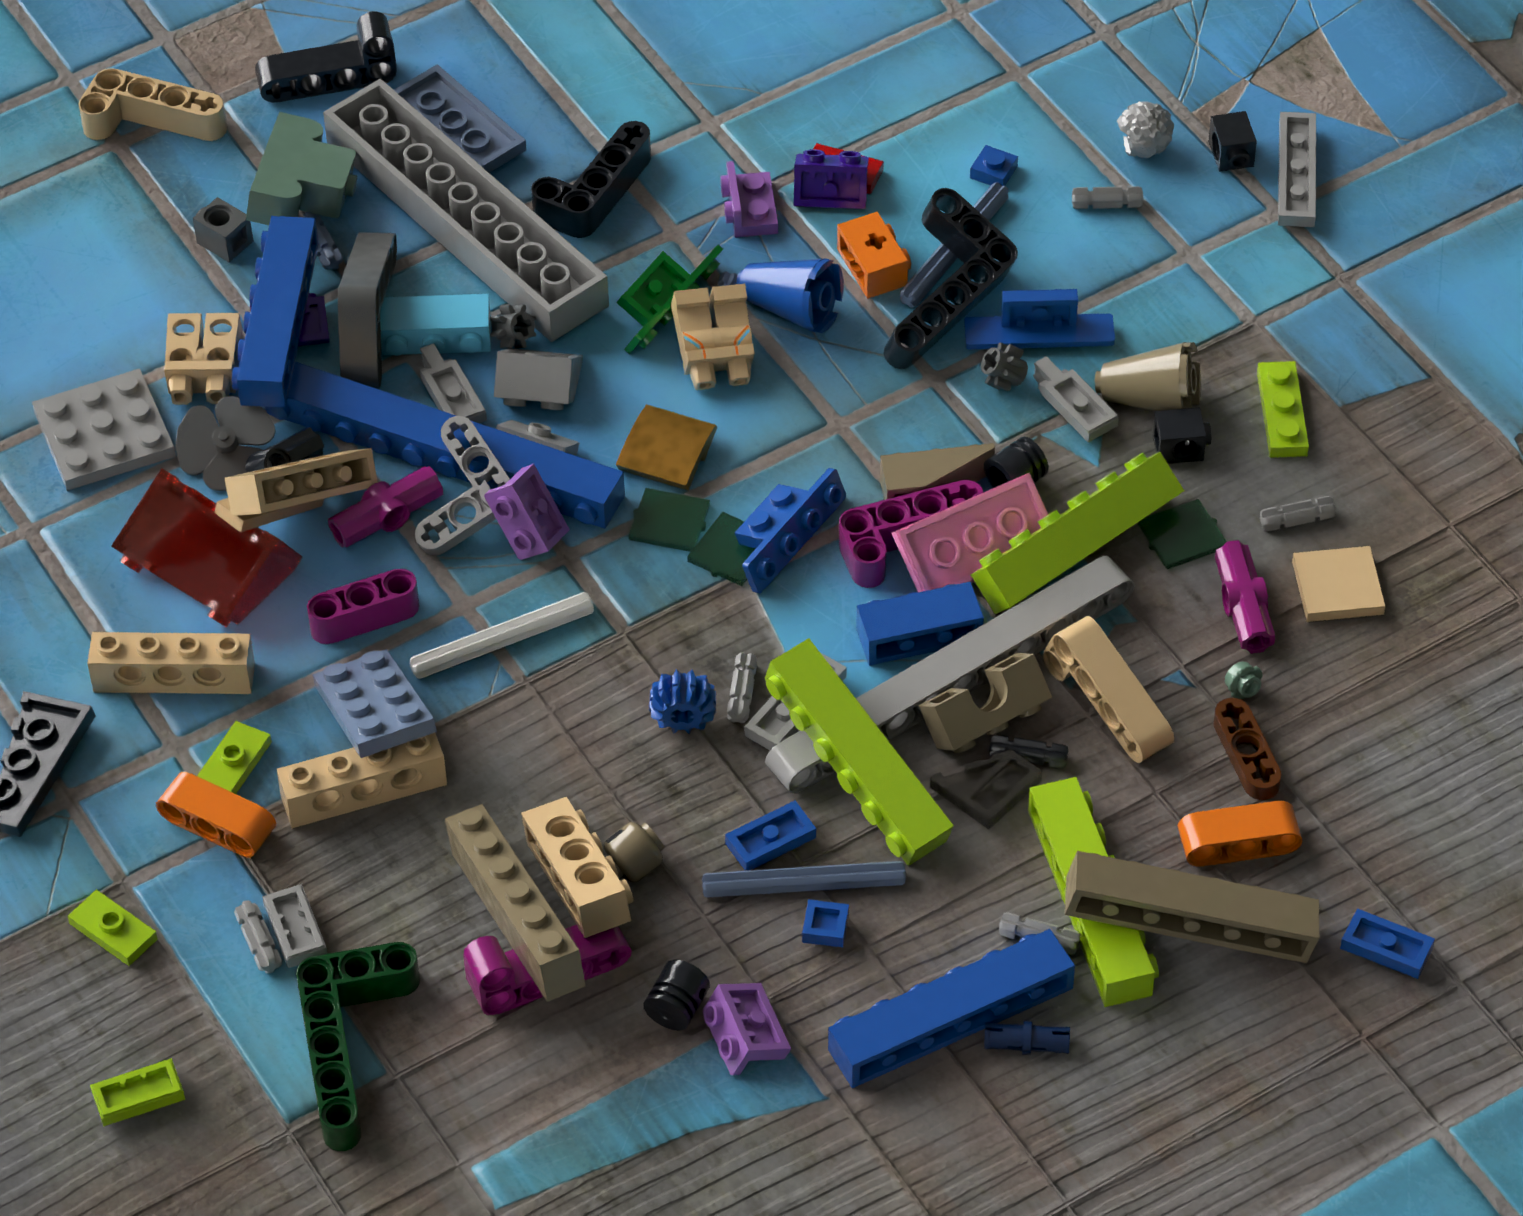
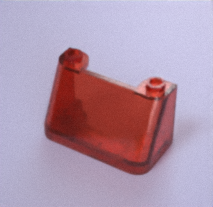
[111,468,303,628]

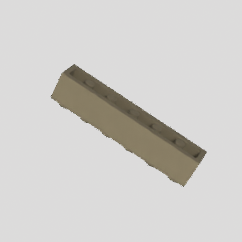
[445,804,586,1002]
[1065,851,1319,963]

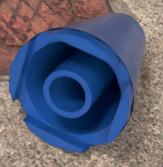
[736,259,844,333]

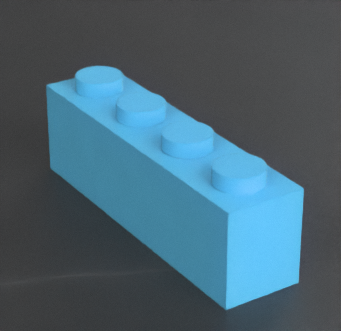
[380,294,491,356]

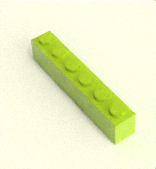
[970,452,1184,614]
[765,638,954,866]
[1028,777,1159,1007]

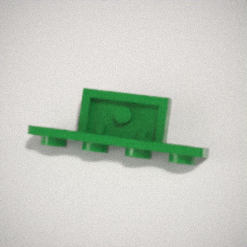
[616,244,723,354]

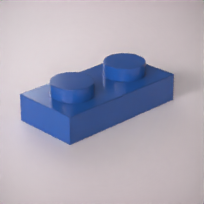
[725,800,816,871]
[1340,908,1435,979]

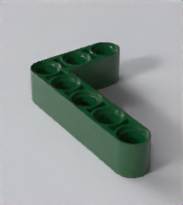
[296,942,420,1151]

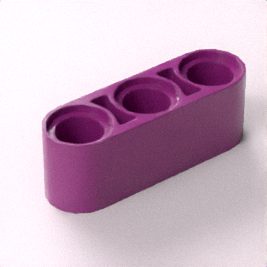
[307,568,420,644]

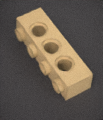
[225,448,378,516]
[87,632,255,694]
[276,733,447,828]
[521,797,633,938]

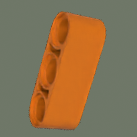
[156,772,276,857]
[1177,801,1303,867]

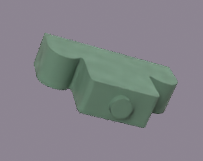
[246,112,357,225]

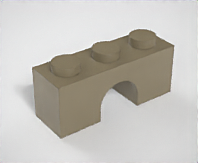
[918,653,1052,753]

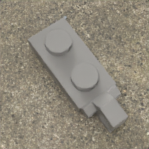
[420,344,487,423]
[1033,356,1119,443]

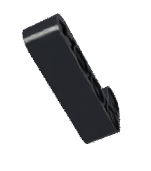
[255,12,397,103]
[531,121,651,238]

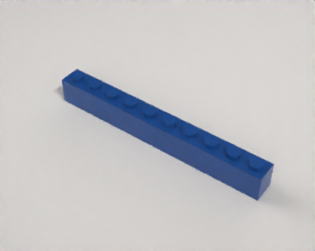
[265,361,625,529]

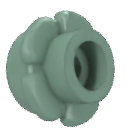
[1225,661,1263,699]

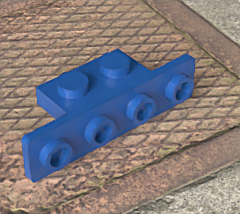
[964,289,1115,350]
[735,468,846,594]

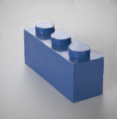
[856,582,984,666]

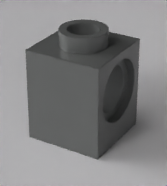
[193,197,254,262]

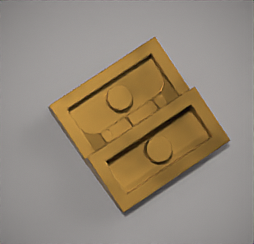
[616,404,717,491]

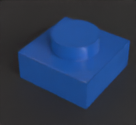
[970,145,1018,186]
[802,899,849,948]

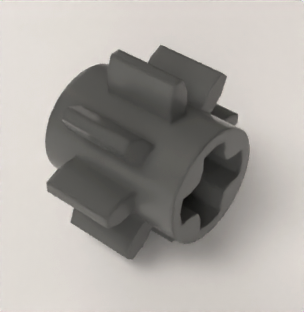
[490,304,536,349]
[981,342,1028,391]

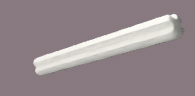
[410,592,594,679]

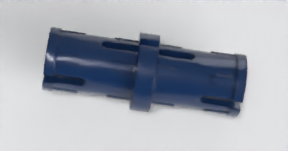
[984,1021,1070,1055]

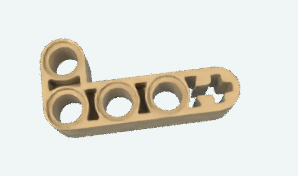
[78,68,227,141]
[1043,616,1174,763]

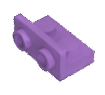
[720,161,778,238]
[484,464,570,560]
[703,983,791,1075]

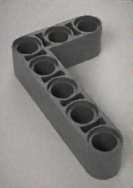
[338,232,397,389]

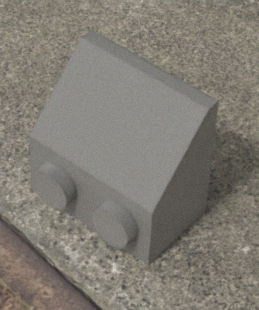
[494,348,583,410]

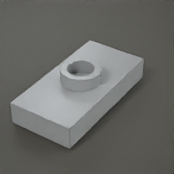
[496,420,580,455]
[262,884,328,968]

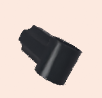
[245,427,325,473]

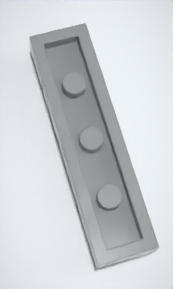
[1278,112,1316,227]

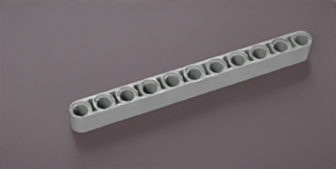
[765,556,1135,793]

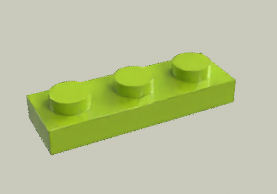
[1257,361,1309,458]

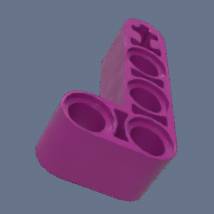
[839,480,984,588]
[463,925,632,1015]

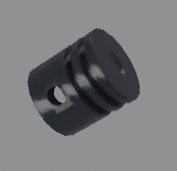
[984,436,1049,488]
[643,959,710,1031]

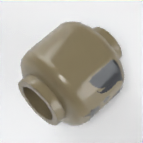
[604,822,665,882]

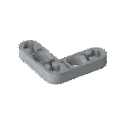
[415,416,510,556]

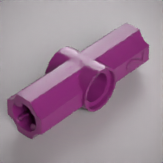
[328,466,444,548]
[1215,540,1275,654]

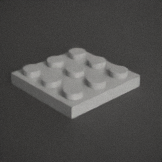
[32,368,176,491]

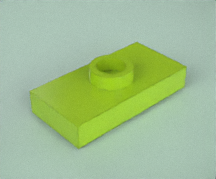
[197,721,272,794]
[68,889,158,966]
[90,1058,186,1127]

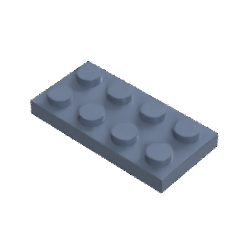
[394,64,527,173]
[312,649,437,758]

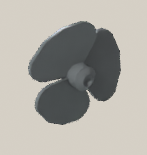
[175,396,276,491]

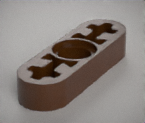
[1214,698,1281,800]

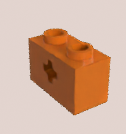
[837,211,911,299]

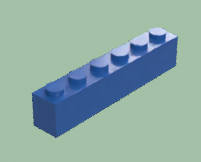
[232,216,319,408]
[828,929,1075,1089]

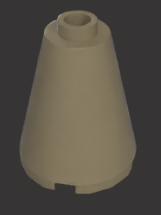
[1095,342,1201,411]

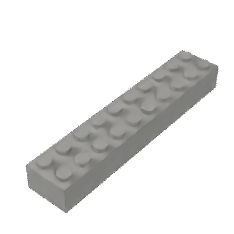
[323,79,609,342]

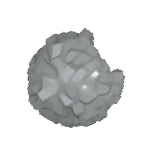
[1117,101,1174,158]

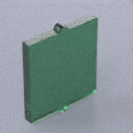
[629,488,710,552]
[1138,499,1227,570]
[687,511,756,586]

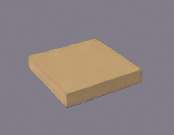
[1292,546,1385,622]

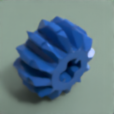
[649,669,717,734]

